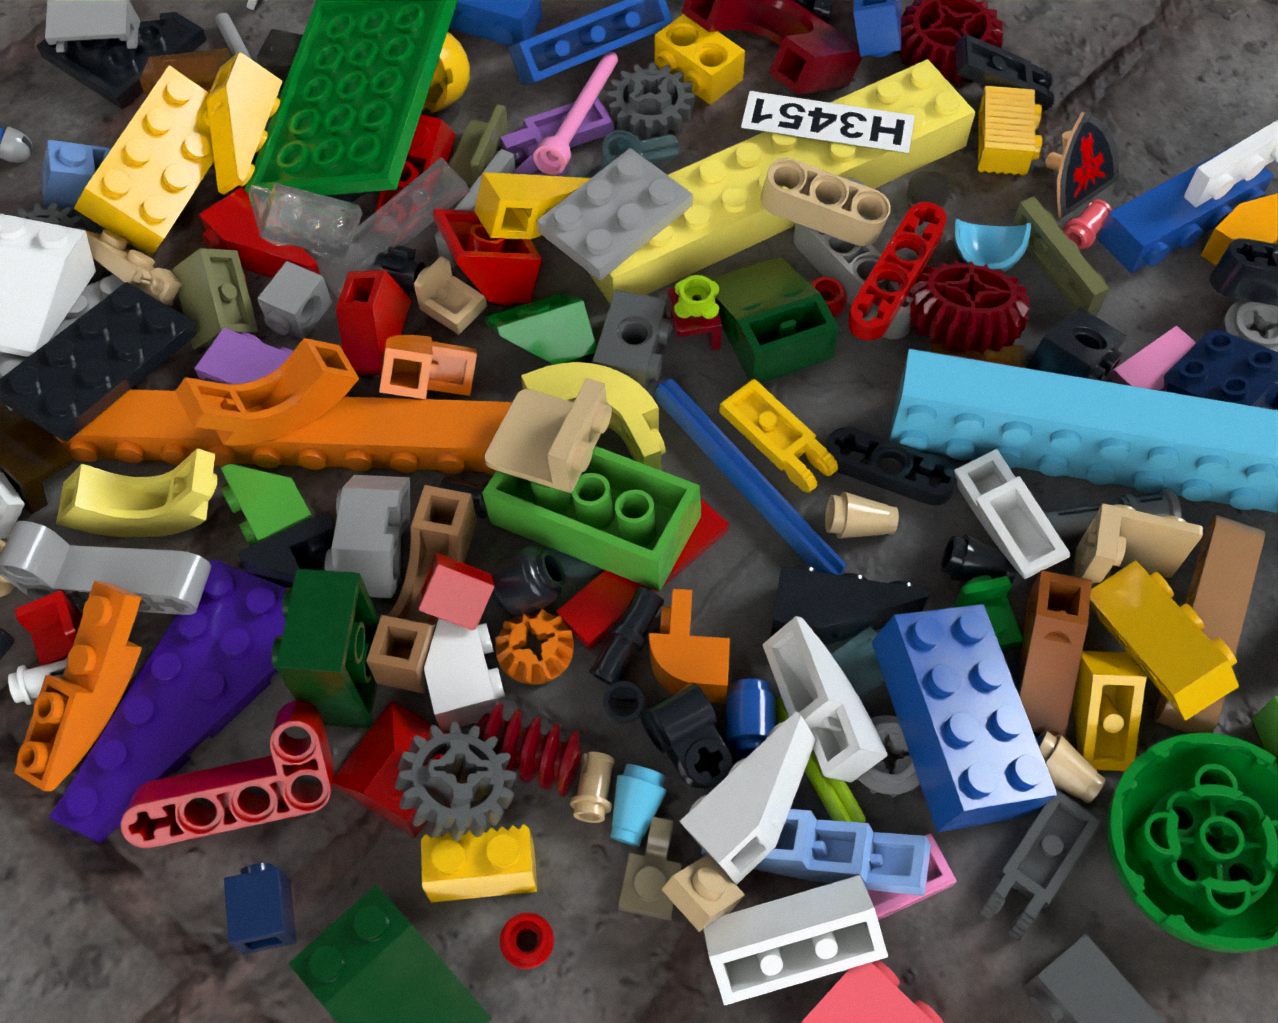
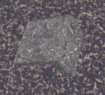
[248,183,363,258]

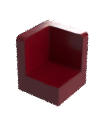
[667,288,722,351]

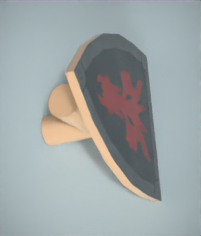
[1045,112,1120,219]

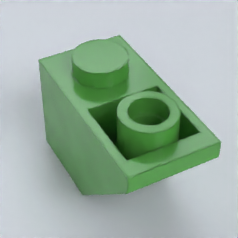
[221,464,313,546]

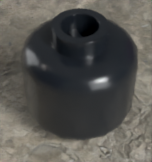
[491,546,565,616]

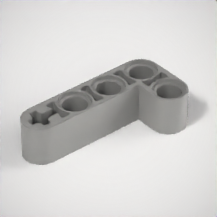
[793,178,914,339]
[0,521,211,615]

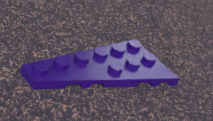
[49,558,287,844]

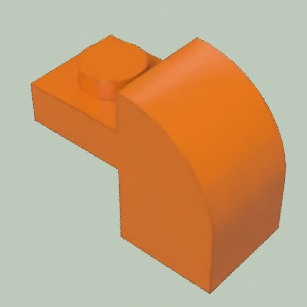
[379,335,477,399]
[649,589,730,704]

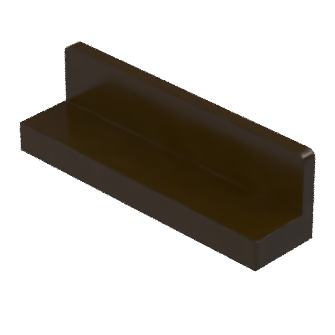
[0,402,73,514]

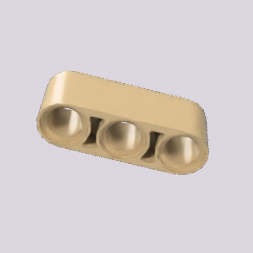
[760,158,891,246]

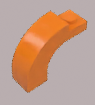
[175,338,359,446]

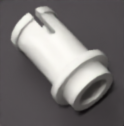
[8,658,67,705]

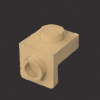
[414,256,487,335]
[661,854,745,932]

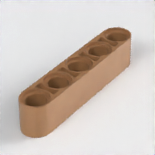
[1154,514,1265,734]

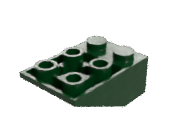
[710,256,839,383]

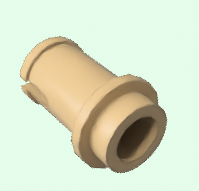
[570,752,615,823]

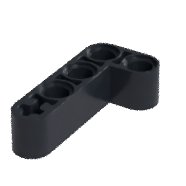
[1209,238,1278,306]

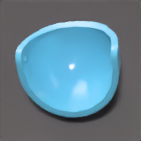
[954,219,1031,272]

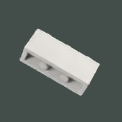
[704,875,888,1006]

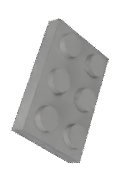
[537,148,693,281]

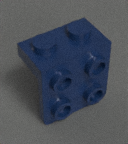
[1163,329,1278,410]

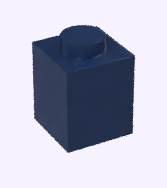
[224,863,297,955]

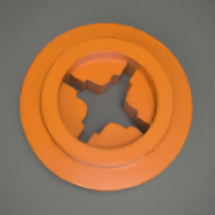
[495,609,574,685]

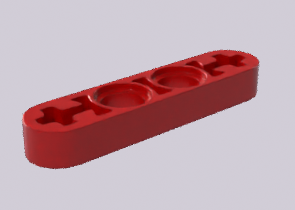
[848,202,947,341]

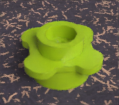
[674,275,719,319]

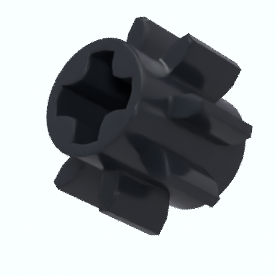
[373,245,425,296]

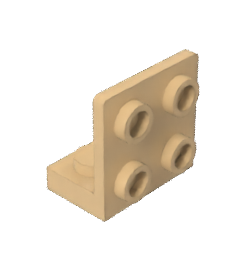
[1072,503,1203,589]

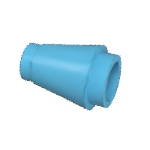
[610,764,667,847]

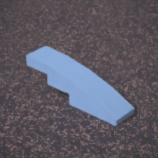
[701,809,931,896]

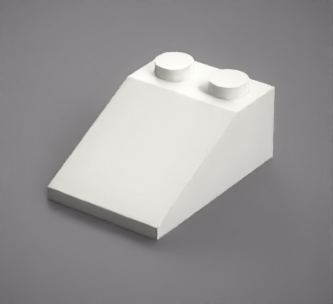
[0,214,96,357]

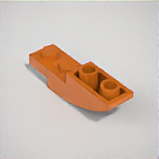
[14,581,142,791]

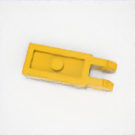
[719,379,839,493]

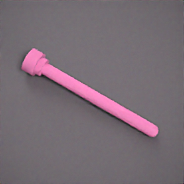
[533,51,618,175]

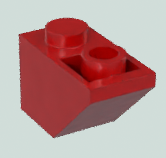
[335,270,412,375]

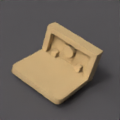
[484,378,612,493]

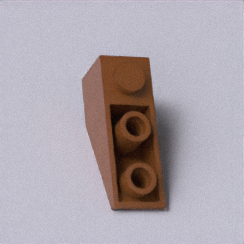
[1016,570,1092,738]

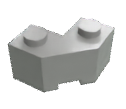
[325,475,410,598]

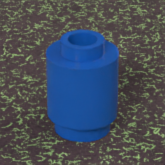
[725,679,777,758]

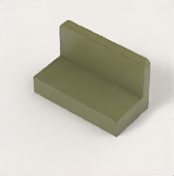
[443,104,509,194]
[173,248,259,349]

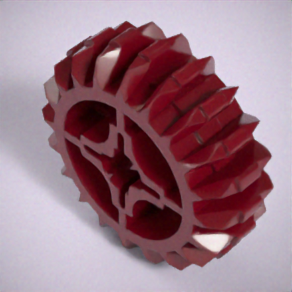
[897,0,1004,86]
[908,260,1030,354]

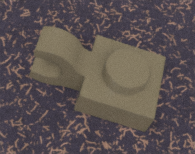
[618,817,682,921]

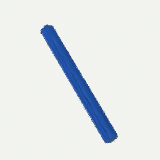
[654,379,846,575]

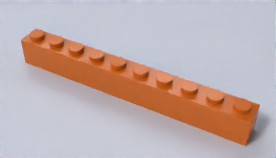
[55,389,513,475]

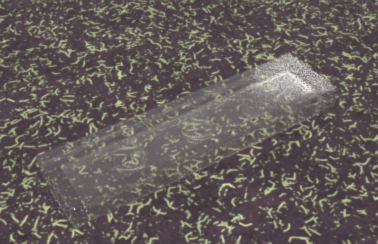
[316,157,470,298]

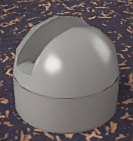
[0,127,33,163]

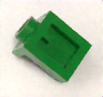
[953,575,1024,652]

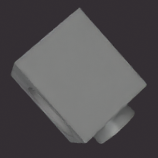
[257,261,332,340]

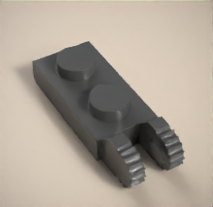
[979,789,1102,941]

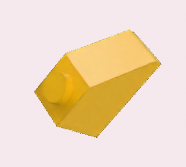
[1072,651,1147,771]

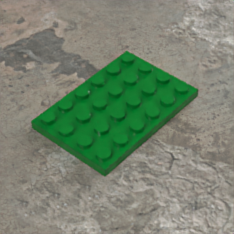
[244,0,458,201]

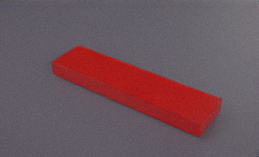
[556,498,729,650]

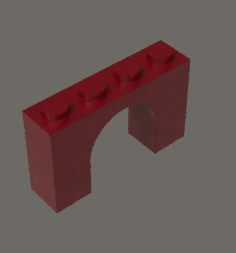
[681,0,863,95]

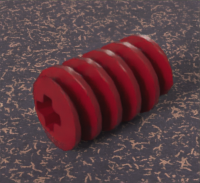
[476,702,582,797]

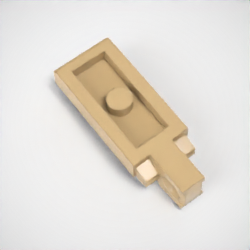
[85,230,182,306]

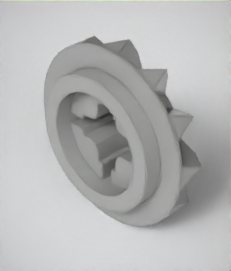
[1222,300,1278,352]
[856,715,920,798]

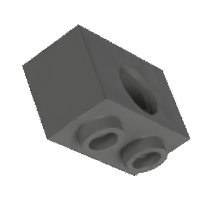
[592,290,673,391]

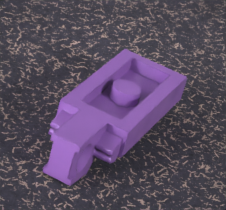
[500,97,614,164]

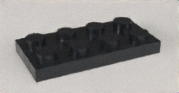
[0,282,197,442]

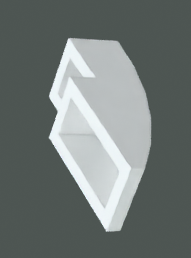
[954,449,1070,579]
[762,616,888,783]

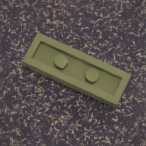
[1012,197,1109,316]

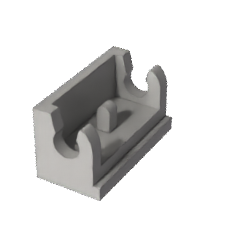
[45,0,140,53]

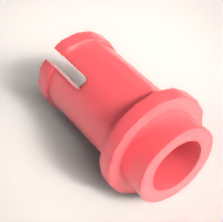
[1063,199,1112,250]

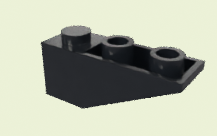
[770,565,929,645]

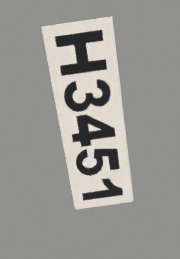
[741,91,915,153]

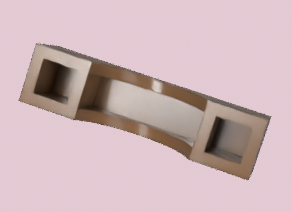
[366,485,477,694]

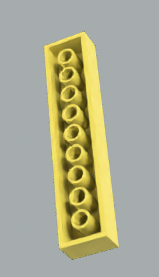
[588,59,975,304]

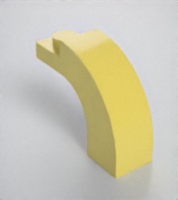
[521,362,666,470]
[56,448,217,538]

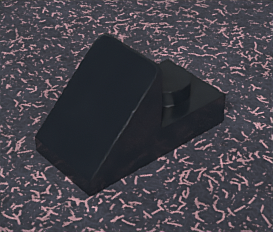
[237,512,335,588]

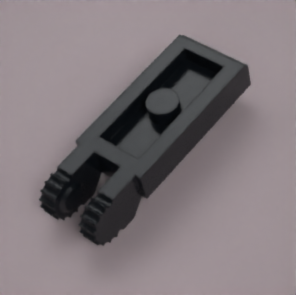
[955,34,1055,112]

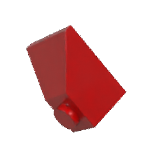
[432,209,542,305]
[332,700,447,838]

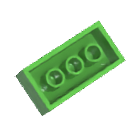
[482,446,701,592]

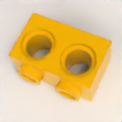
[655,14,745,105]

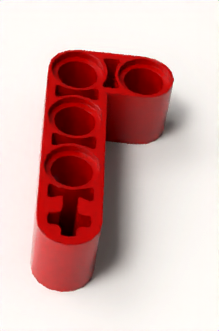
[121,701,334,848]

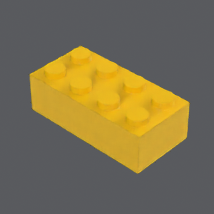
[74,65,214,257]

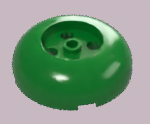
[1106,733,1278,953]

